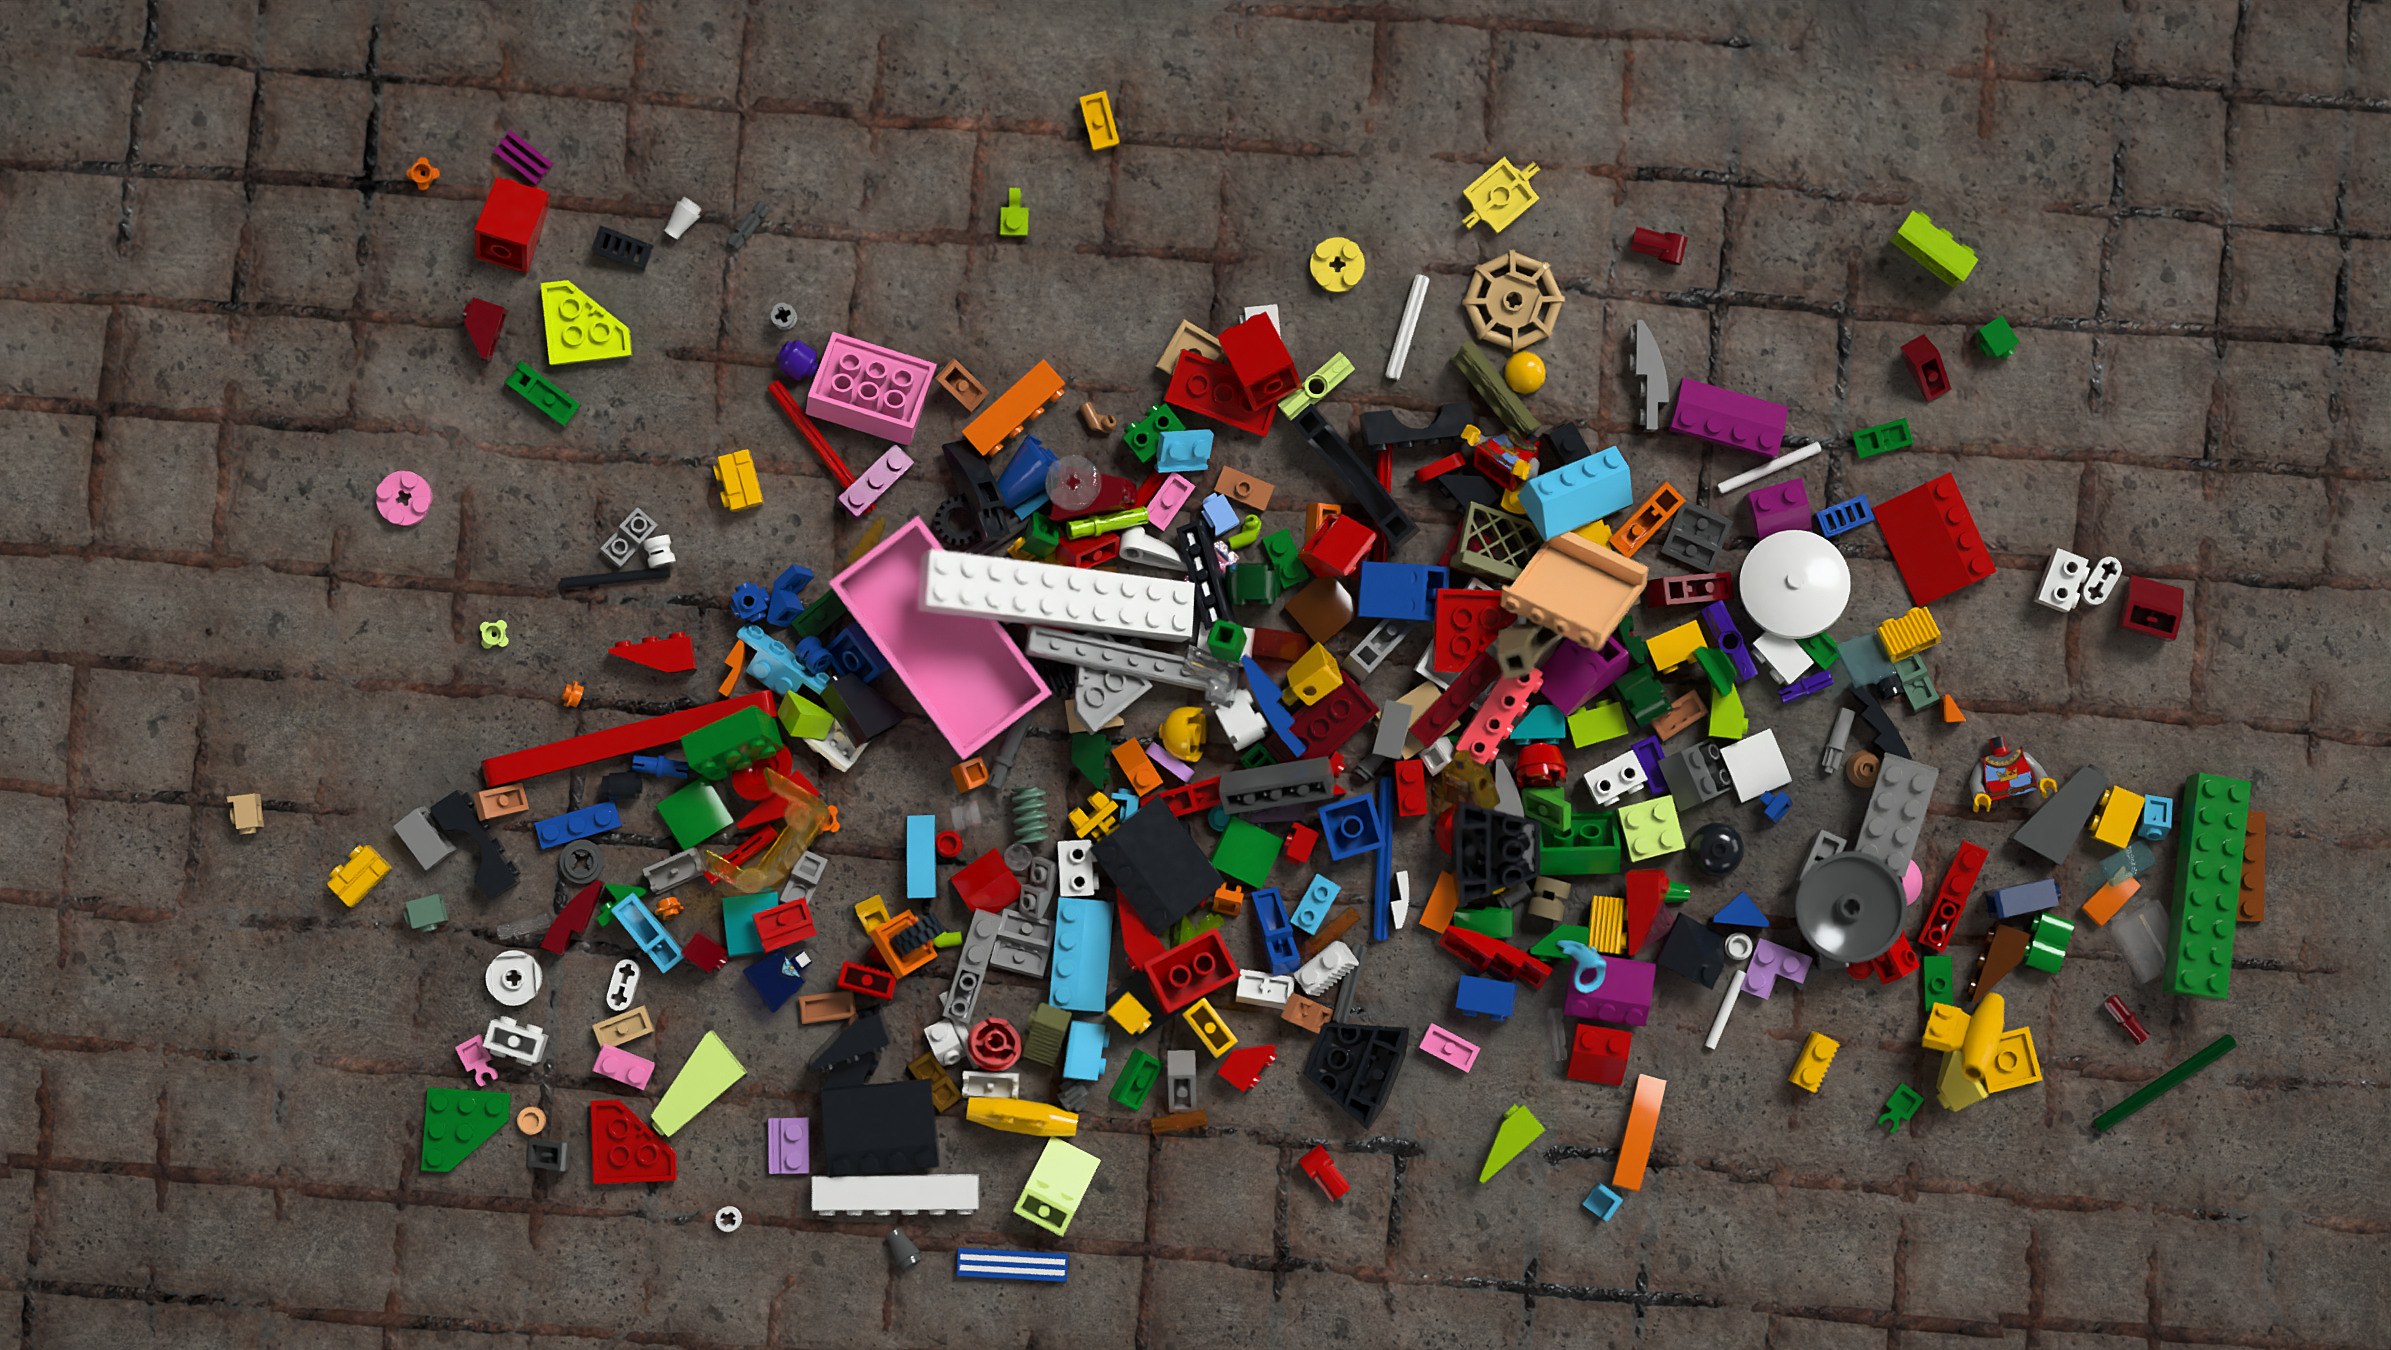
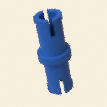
[632,754,689,779]

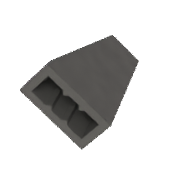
[2008,764,2109,866]

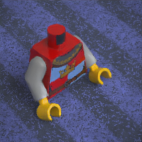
[1460,424,1540,492]
[1969,735,2057,812]

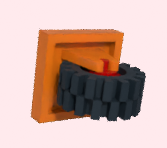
[869,909,945,980]

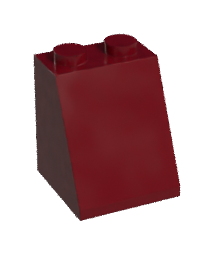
[1050,466,1138,527]

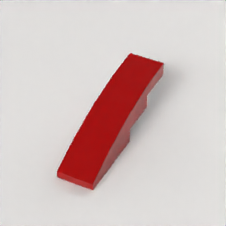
[1139,768,1247,817]
[1438,925,1553,991]

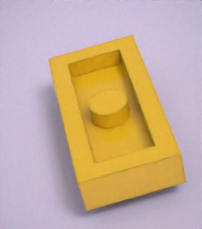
[1079,91,1120,152]

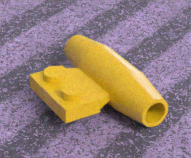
[1922,993,2004,1082]
[966,1097,1078,1136]

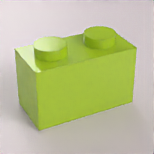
[1565,699,1629,749]

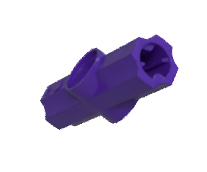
[1700,600,1758,684]

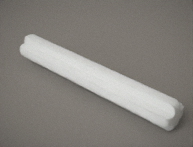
[1385,275,1429,380]

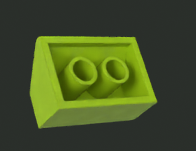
[1889,210,1979,289]

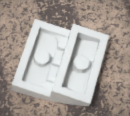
[1720,729,1792,803]

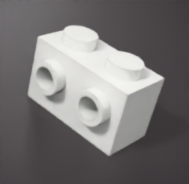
[2034,548,2090,613]
[1582,750,1647,807]
[1058,840,1099,897]
[483,1016,549,1066]

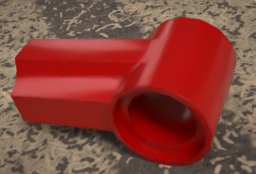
[1298,1144,1351,1202]

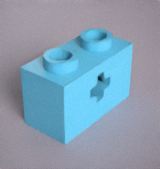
[1290,874,1341,935]

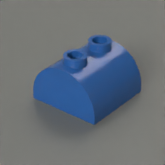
[825,621,892,685]
[1318,793,1386,861]

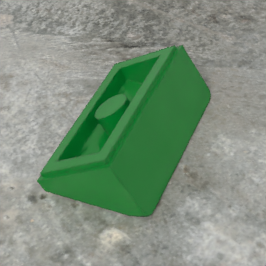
[1109,1048,1164,1112]

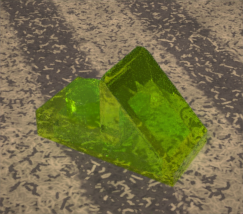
[1179,913,1225,945]

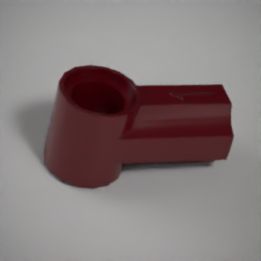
[1630,227,1688,265]

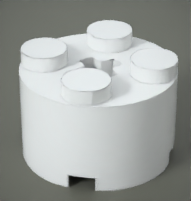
[1210,688,1268,752]

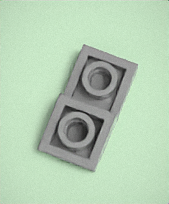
[600,507,658,569]
[1019,857,1059,919]

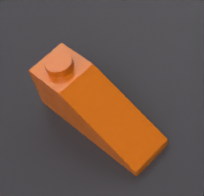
[1608,480,1686,558]

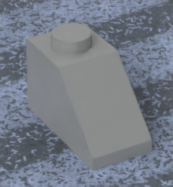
[1168,1050,1197,1113]

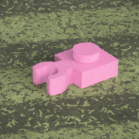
[455,1034,498,1086]

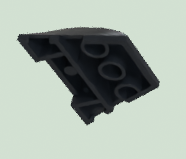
[1452,801,1541,907]
[1303,1022,1409,1130]

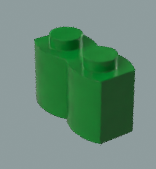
[2022,912,2074,975]

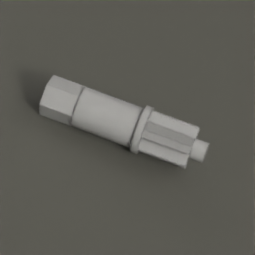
[1822,708,1855,774]

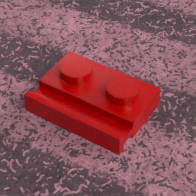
[751,897,818,953]

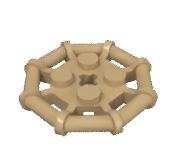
[1462,250,1565,352]

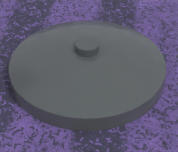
[1795,851,1908,963]

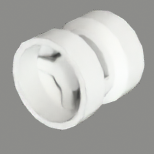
[643,535,676,568]

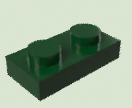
[791,588,849,639]

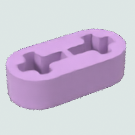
[1145,742,1195,783]

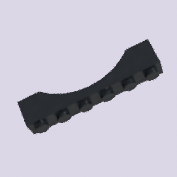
[1291,403,1421,548]

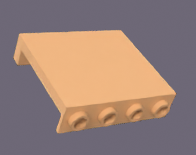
[1501,531,1648,651]

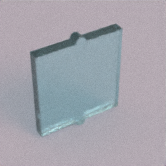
[1835,632,1897,688]

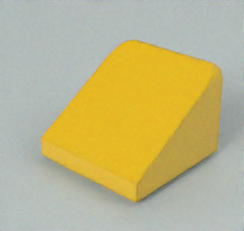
[855,894,891,936]

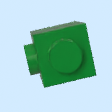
[1975,315,2020,360]
[1207,619,1247,663]

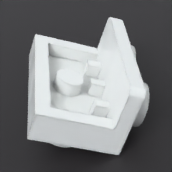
[802,707,871,772]

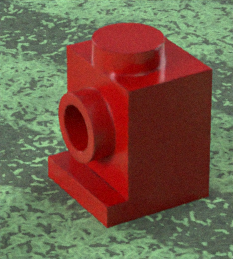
[1283,822,1319,866]

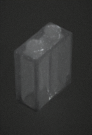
[2105,897,2170,984]

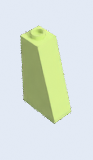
[651,1030,748,1137]

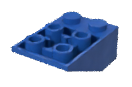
[1357,561,1450,623]

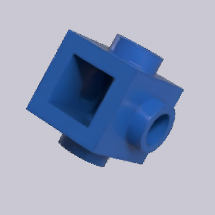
[730,582,771,623]

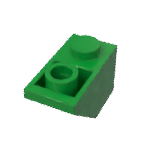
[1529,924,1589,964]

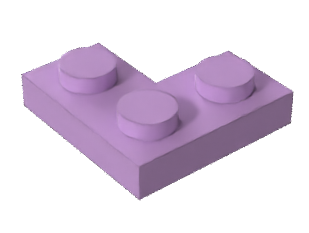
[1740,938,1813,1000]

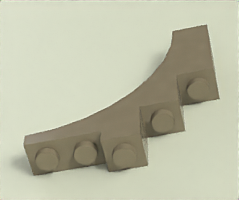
[1497,596,1640,679]

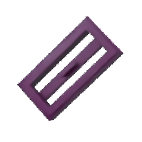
[493,130,554,185]

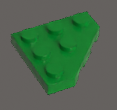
[421,1087,512,1172]

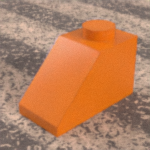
[1112,737,1163,798]

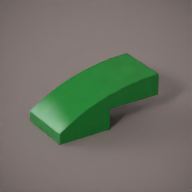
[1852,418,1914,459]
[1454,906,1514,938]

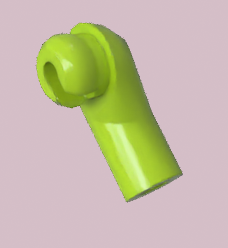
[932,931,963,948]

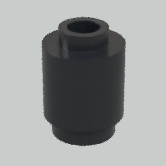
[602,772,643,800]

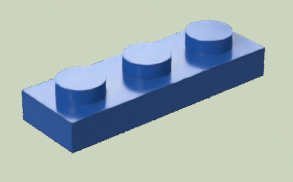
[534,800,622,849]

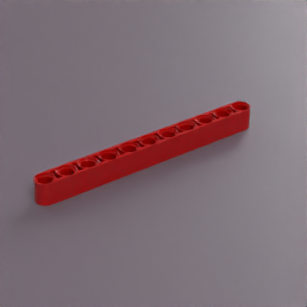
[481,690,778,788]

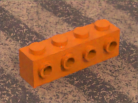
[961,359,1066,459]

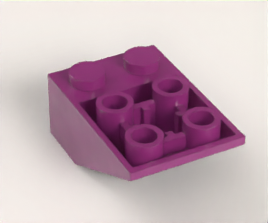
[1539,635,1629,717]

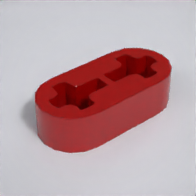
[1414,452,1466,485]

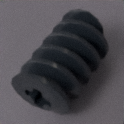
[1043,662,1076,699]

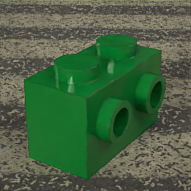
[1123,403,1186,465]

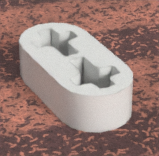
[2081,557,2122,605]
[607,959,641,1011]

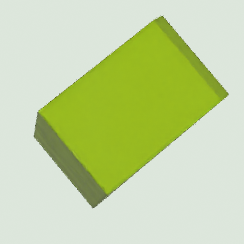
[777,690,835,740]

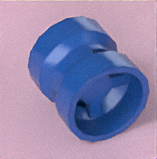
[795,635,833,674]

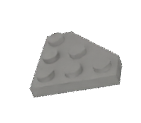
[1074,631,1152,735]

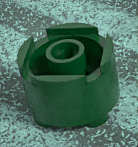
[1225,563,1281,605]
[1613,662,1673,728]

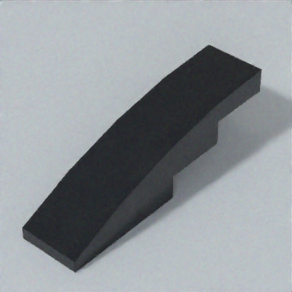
[1845,680,1913,761]

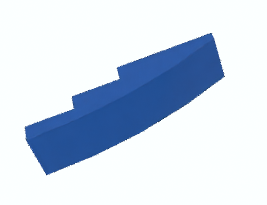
[1241,653,1306,757]

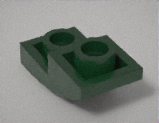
[1616,612,1648,665]

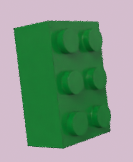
[680,705,784,780]

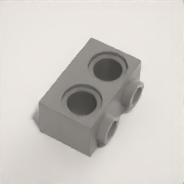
[1795,829,1847,882]

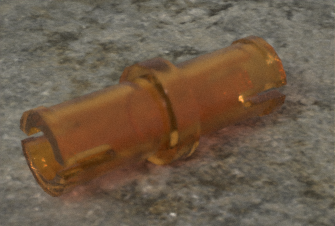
[1308,905,1361,953]
[1151,1108,1208,1135]

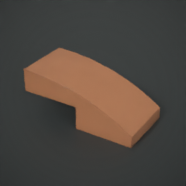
[1281,992,1334,1034]

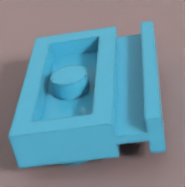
[1154,429,1214,473]

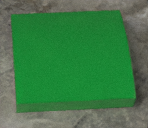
[655,776,734,852]
[1210,815,1284,889]

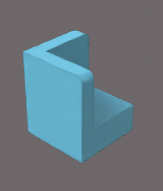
[1582,1182,1623,1222]

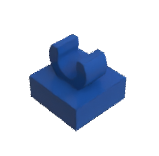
[1759,790,1793,824]

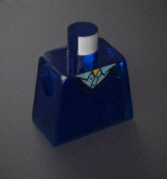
[743,950,813,1013]

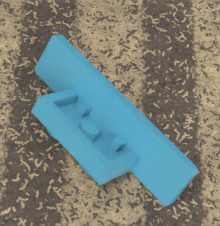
[736,622,831,698]

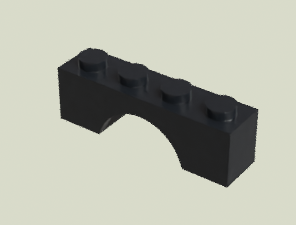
[1359,401,1474,452]
[430,790,521,900]

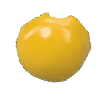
[1504,351,1546,395]

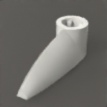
[1119,525,1188,571]

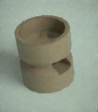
[1528,876,1571,922]

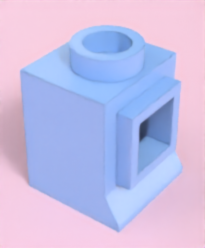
[1201,493,1240,538]

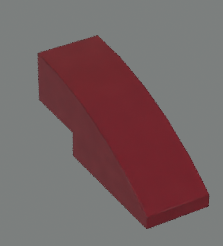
[541,880,605,955]

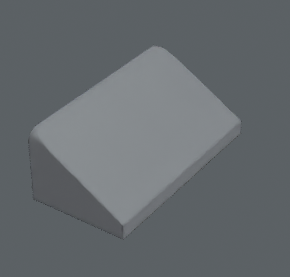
[1373,700,1414,760]

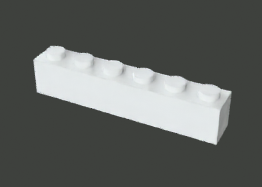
[812,1174,979,1215]

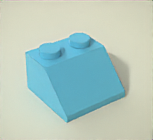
[1064,1020,1110,1080]

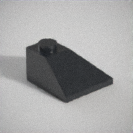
[1654,912,1724,990]

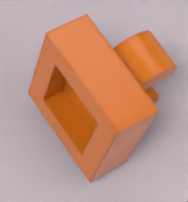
[1212,882,1244,917]

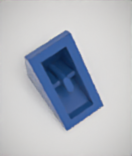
[1710,892,1769,927]

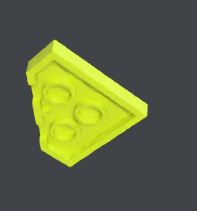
[541,280,632,366]

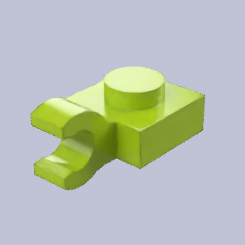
[1000,188,1029,236]

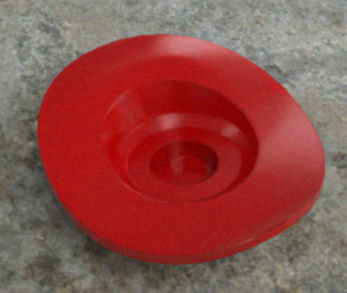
[732,743,792,801]

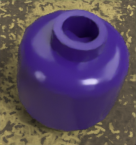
[776,340,819,380]

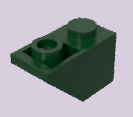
[1071,733,1111,790]

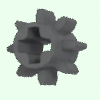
[1057,1078,1091,1112]

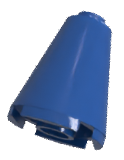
[997,434,1064,509]

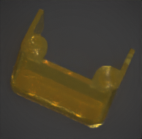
[703,767,830,893]

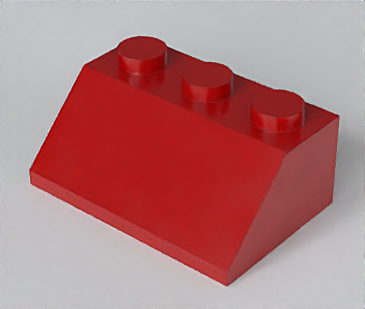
[1142,927,1241,1016]

